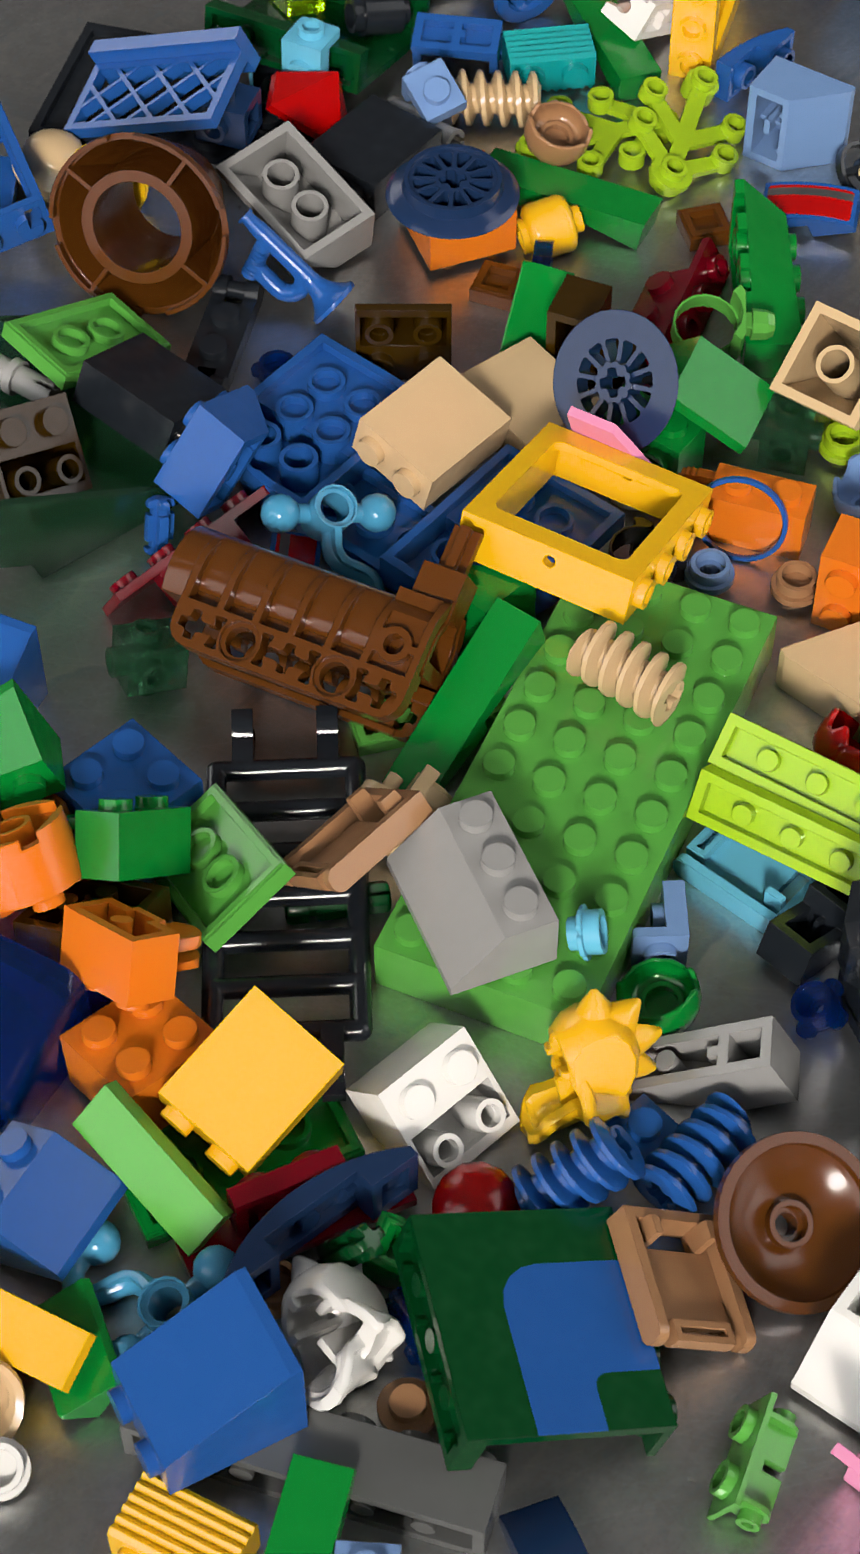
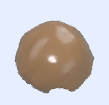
[524,100,593,166]

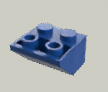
[153,385,269,519]

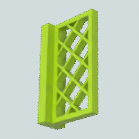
[707,712,860,834]
[685,764,860,896]

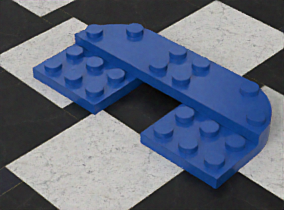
[239,333,625,616]

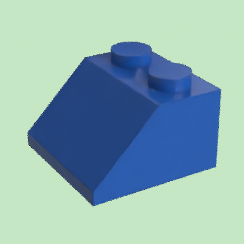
[0,1120,128,1282]

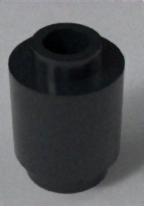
[344,0,411,37]

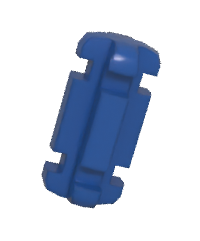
[143,495,175,556]

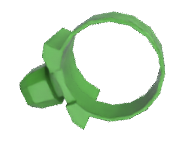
[670,284,775,360]

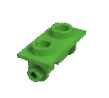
[706,1391,799,1532]

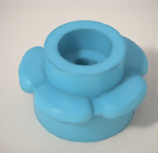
[566,904,608,961]

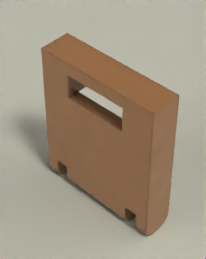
[283,787,434,893]
[606,1205,756,1354]

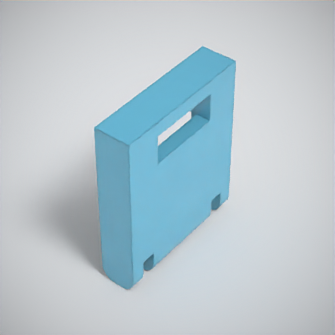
[673,827,816,934]

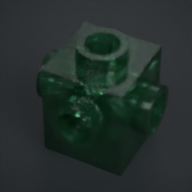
[751,393,825,476]
[105,617,189,697]

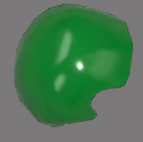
[616,957,702,1036]

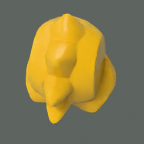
[519,988,663,1144]

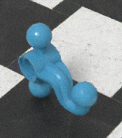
[260,484,397,591]
[61,1220,235,1357]

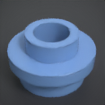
[684,548,735,596]

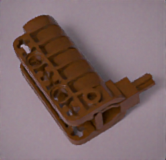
[162,524,484,743]

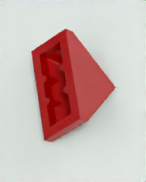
[266,71,347,140]

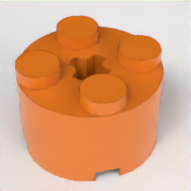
[0,800,82,919]

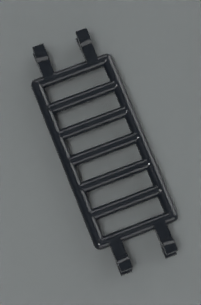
[201,705,373,1102]

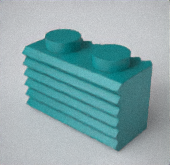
[502,23,597,92]

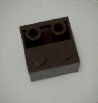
[354,304,452,380]
[0,392,93,514]

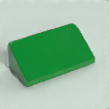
[500,260,575,352]
[37,1278,117,1420]

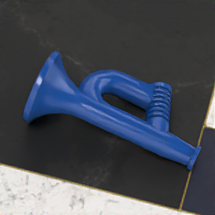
[238,208,355,324]

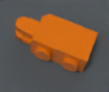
[678,463,817,560]

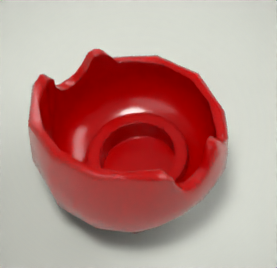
[812,707,860,773]
[432,1162,521,1214]

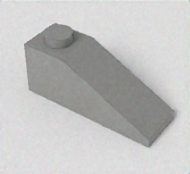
[629,1016,800,1110]

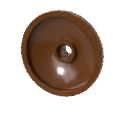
[713,1131,860,1315]

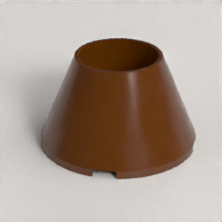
[49,132,229,317]

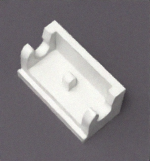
[601,0,674,41]

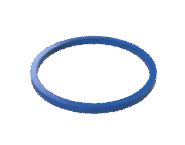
[701,476,789,562]

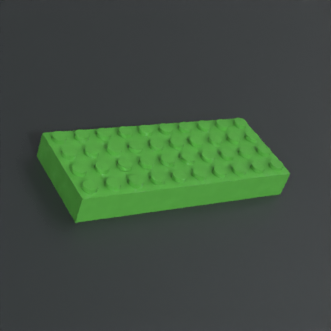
[374,582,777,1045]

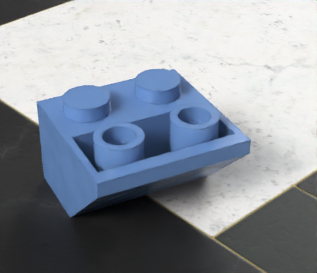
[742,56,856,171]

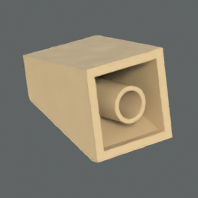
[769,300,860,431]

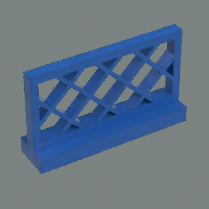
[64,26,261,139]

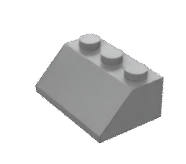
[216,120,375,268]
[387,791,559,995]

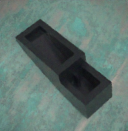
[756,880,849,986]

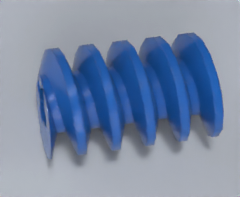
[632,1091,756,1213]
[511,1117,646,1210]

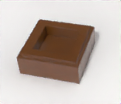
[676,202,730,252]
[469,260,521,312]

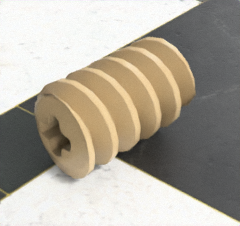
[452,69,542,128]
[566,620,687,727]

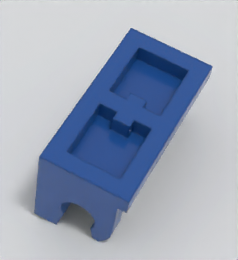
[411,12,503,74]

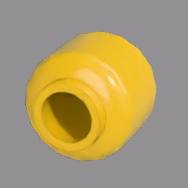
[516,194,585,261]

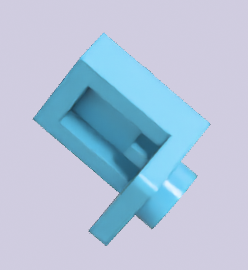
[281,16,340,71]

